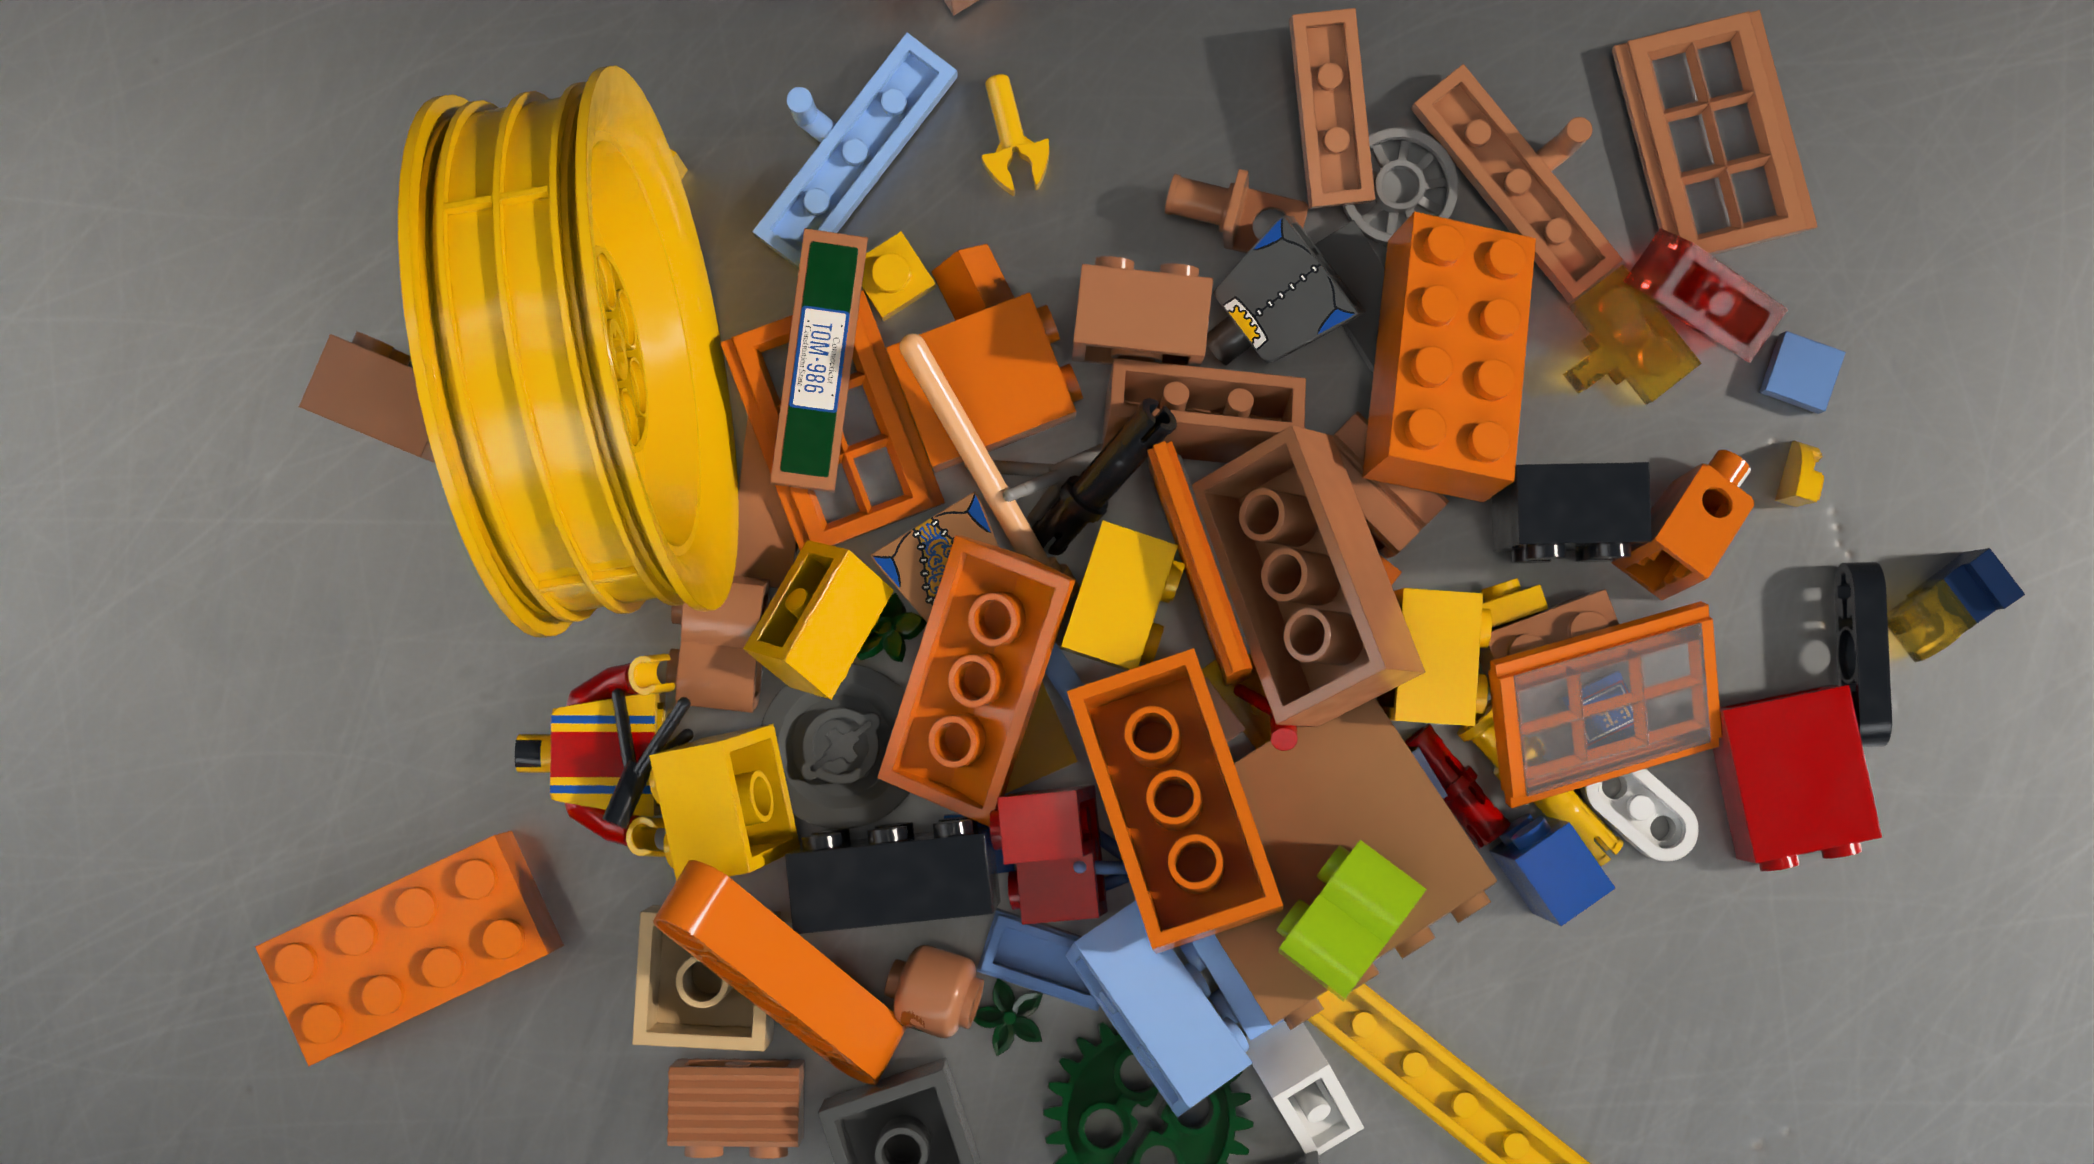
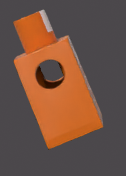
[1611,450,1754,601]

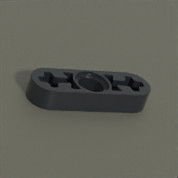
[1834,562,1892,747]

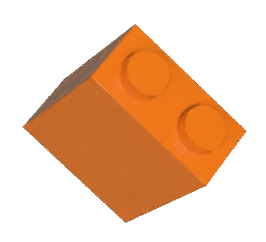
[886,292,1083,473]

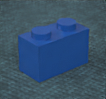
[1489,813,1615,926]

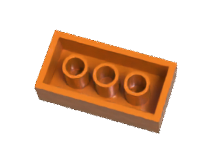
[1362,211,1536,503]
[1067,648,1283,954]
[255,830,564,1066]

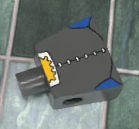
[1206,215,1366,366]

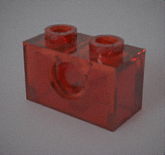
[1623,228,1789,363]

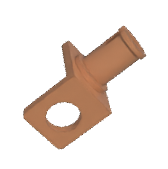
[1165,169,1308,254]

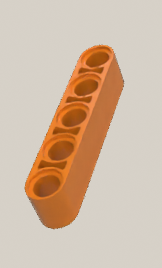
[653,860,907,1085]

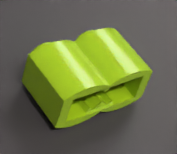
[1276,840,1427,1002]

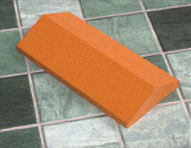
[877,535,1076,827]

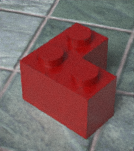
[989,785,1108,925]

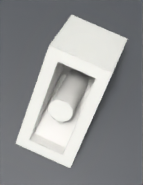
[1245,1021,1364,1155]

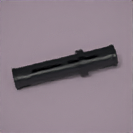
[1032,398,1177,556]

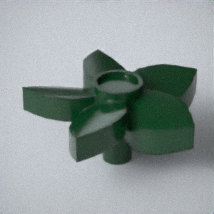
[857,593,927,662]
[974,978,1043,1056]

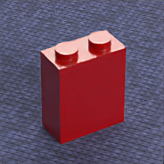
[1713,685,1882,871]

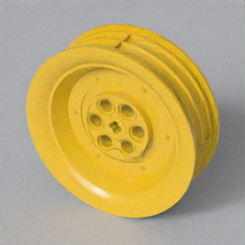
[398,65,739,638]

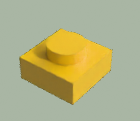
[862,231,937,321]
[1481,578,1549,627]

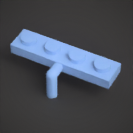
[752,33,958,269]

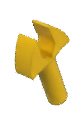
[981,74,1049,196]

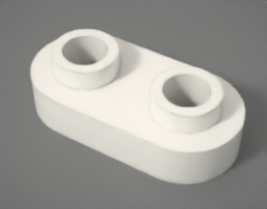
[1580,769,1699,861]

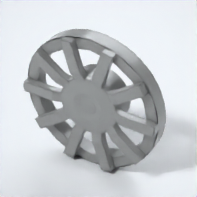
[1342,128,1459,246]

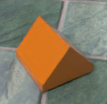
[931,244,1014,321]

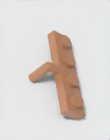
[1411,64,1623,303]

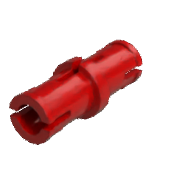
[1404,724,1511,849]

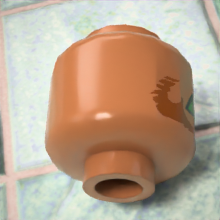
[884,945,984,1038]

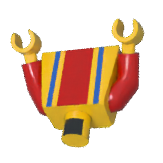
[515,653,675,857]

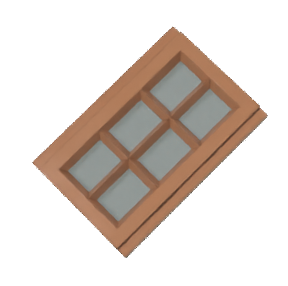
[1611,10,1818,266]

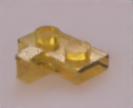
[1563,264,1702,405]

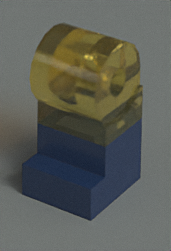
[1887,548,2025,662]

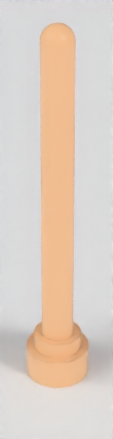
[900,333,1080,600]

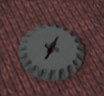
[761,664,910,829]

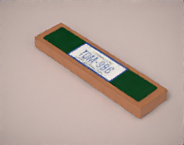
[770,228,868,493]

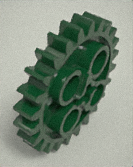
[1043,1022,1254,1164]

